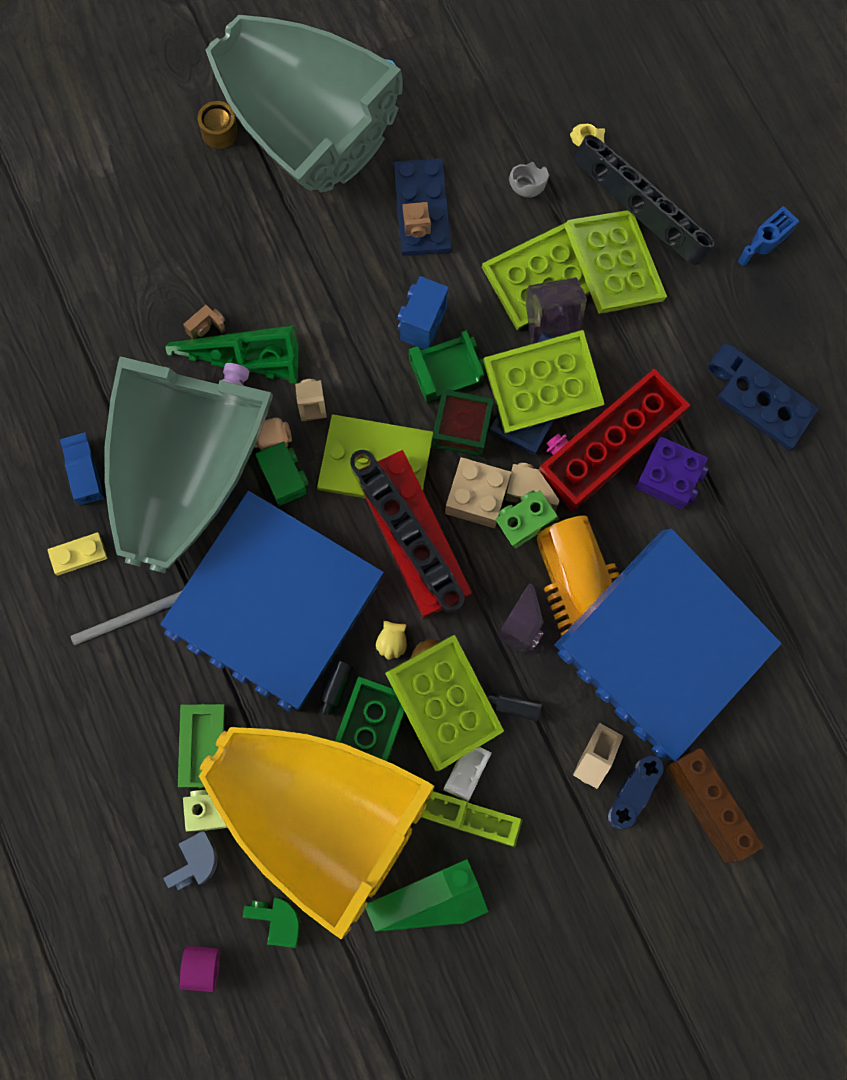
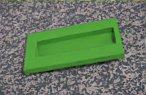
[178,704,225,788]

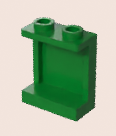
[409,330,487,403]

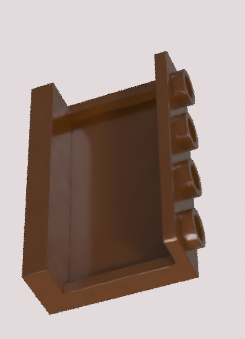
[665,748,763,863]

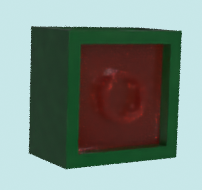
[432,389,494,457]

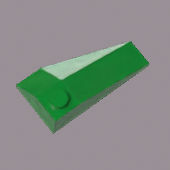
[366,859,488,932]

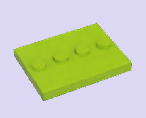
[564,210,667,314]
[482,223,591,331]
[483,330,605,434]
[317,414,433,498]
[385,635,504,771]

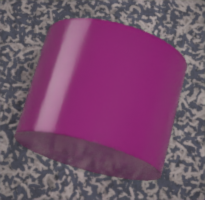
[180,945,220,992]

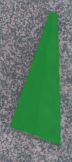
[165,325,299,384]

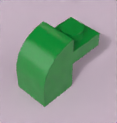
[243,897,300,948]

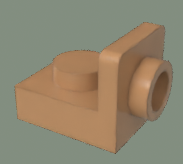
[402,202,431,237]
[183,305,226,339]

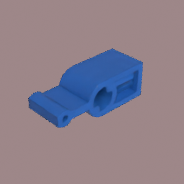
[738,206,799,266]
[60,432,104,506]

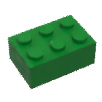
[335,677,405,762]

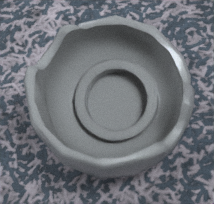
[509,162,549,198]

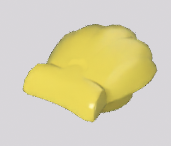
[570,124,605,147]
[376,621,407,660]

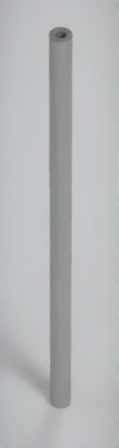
[71,591,182,645]

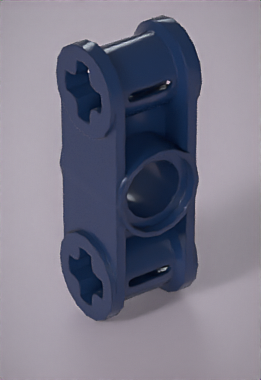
[607,756,663,829]

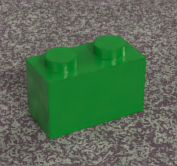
[255,441,309,507]

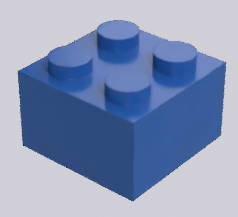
[397,276,449,349]

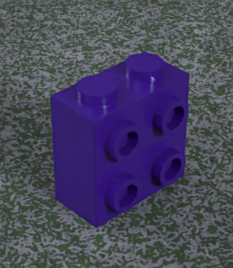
[635,436,708,510]

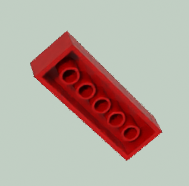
[539,368,690,512]
[357,450,472,618]

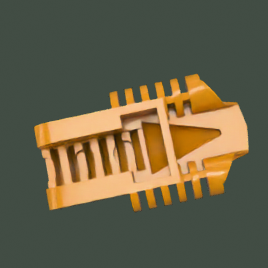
[537,516,619,636]

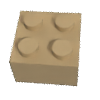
[445,457,511,528]

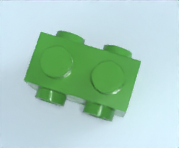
[495,490,560,549]

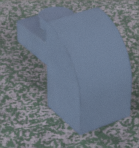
[163,830,218,890]

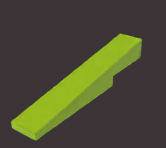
[421,791,522,847]

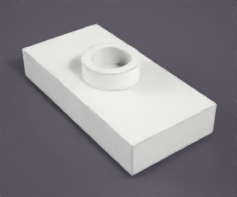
[443,747,491,802]

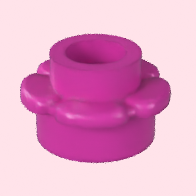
[546,434,569,455]

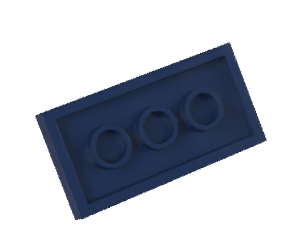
[394,158,451,256]

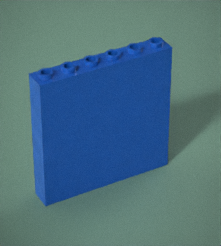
[160,491,384,712]
[554,528,781,761]

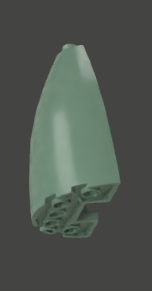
[206,15,403,192]
[105,356,273,573]

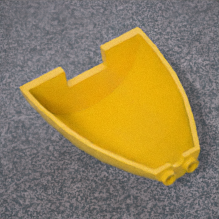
[199,727,434,939]

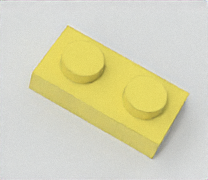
[47,532,108,576]

